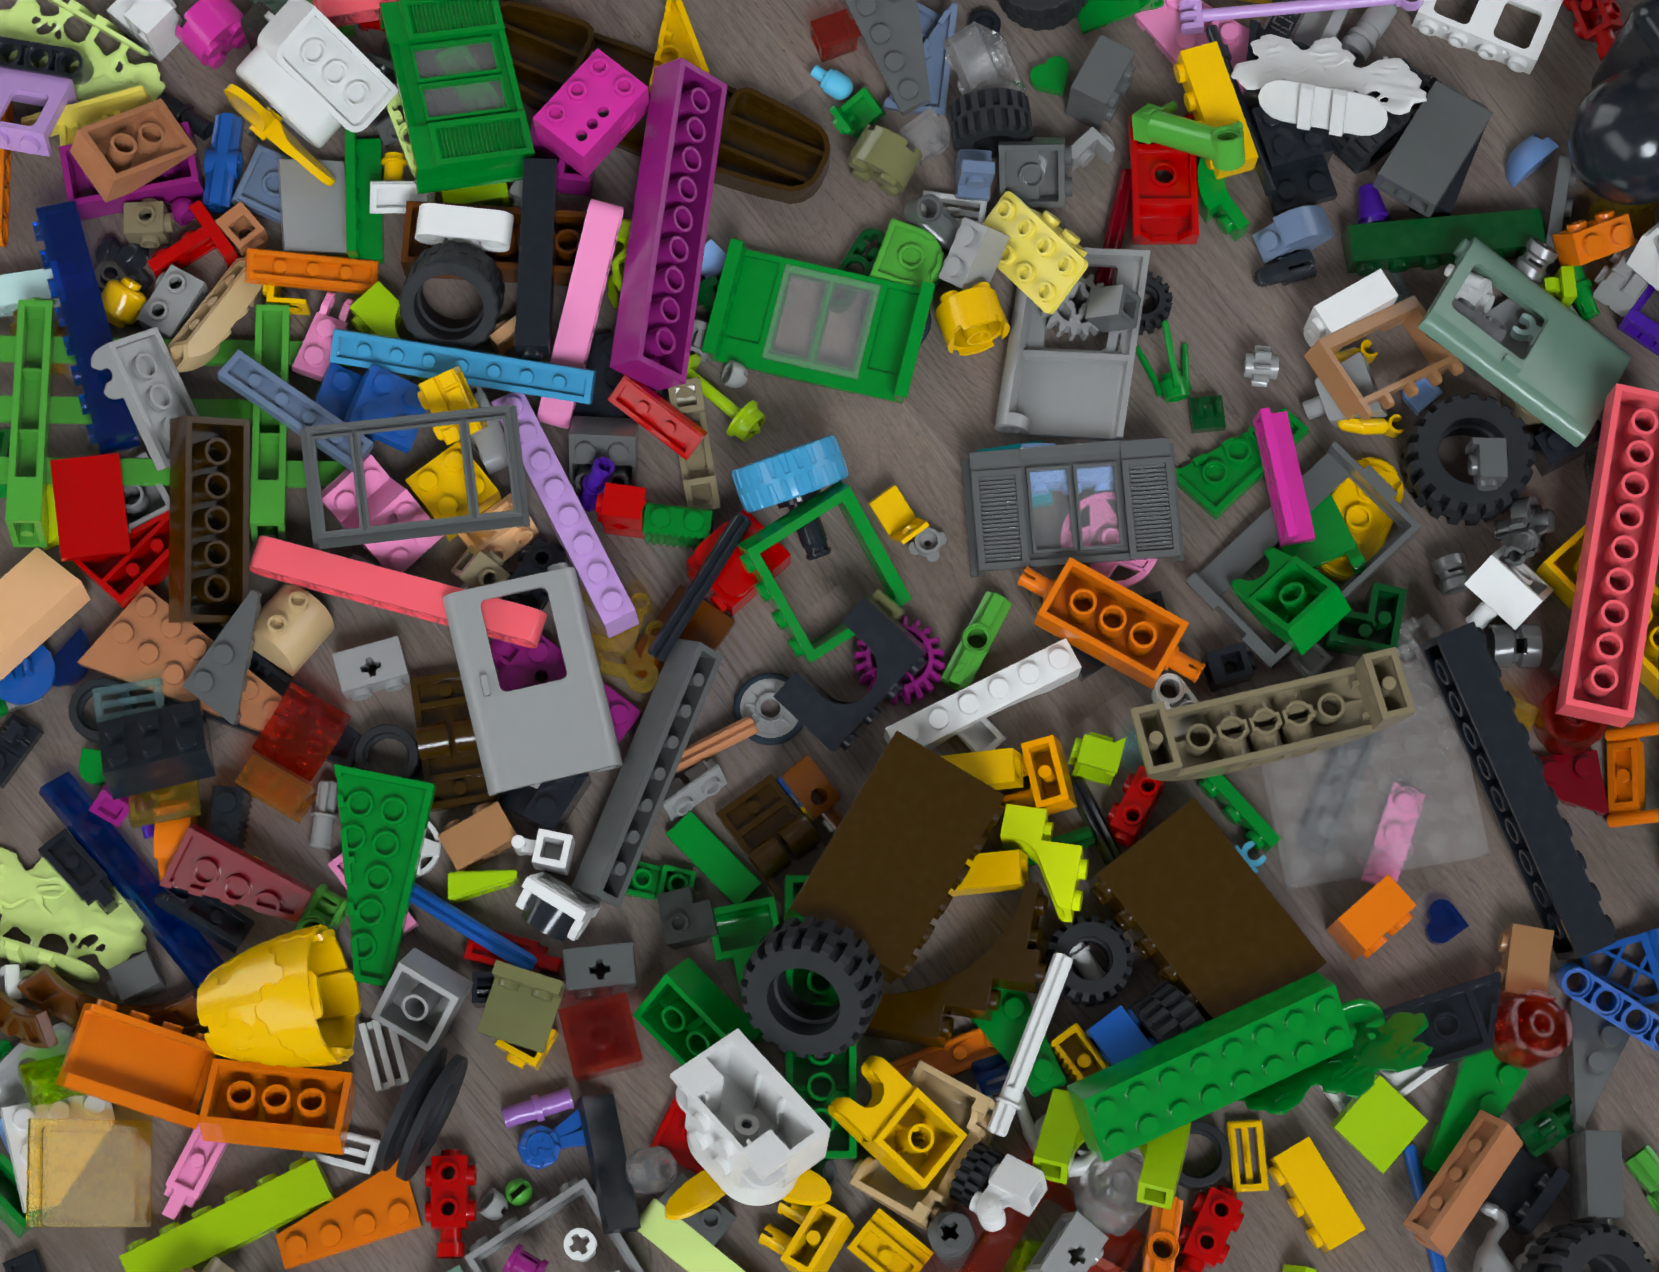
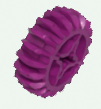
[854,615,945,706]

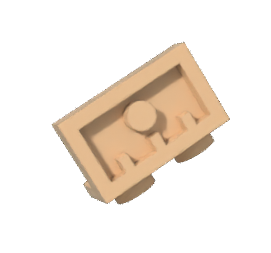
[458,493,540,561]

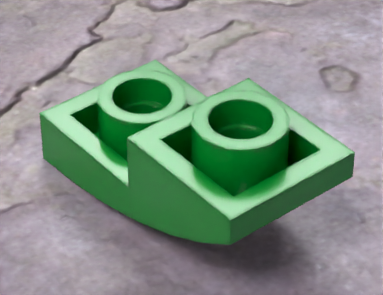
[625,862,696,901]

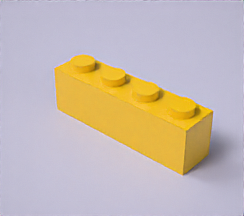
[1173,41,1259,180]

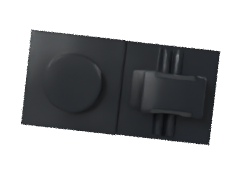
[0,713,44,789]

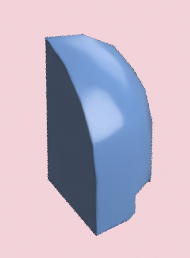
[1505,133,1559,188]

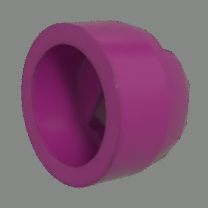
[170,197,194,226]

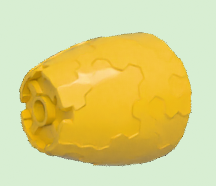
[197,924,361,1068]

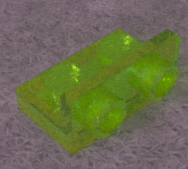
[18,1054,85,1107]

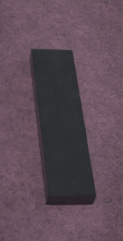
[577,1094,641,1234]

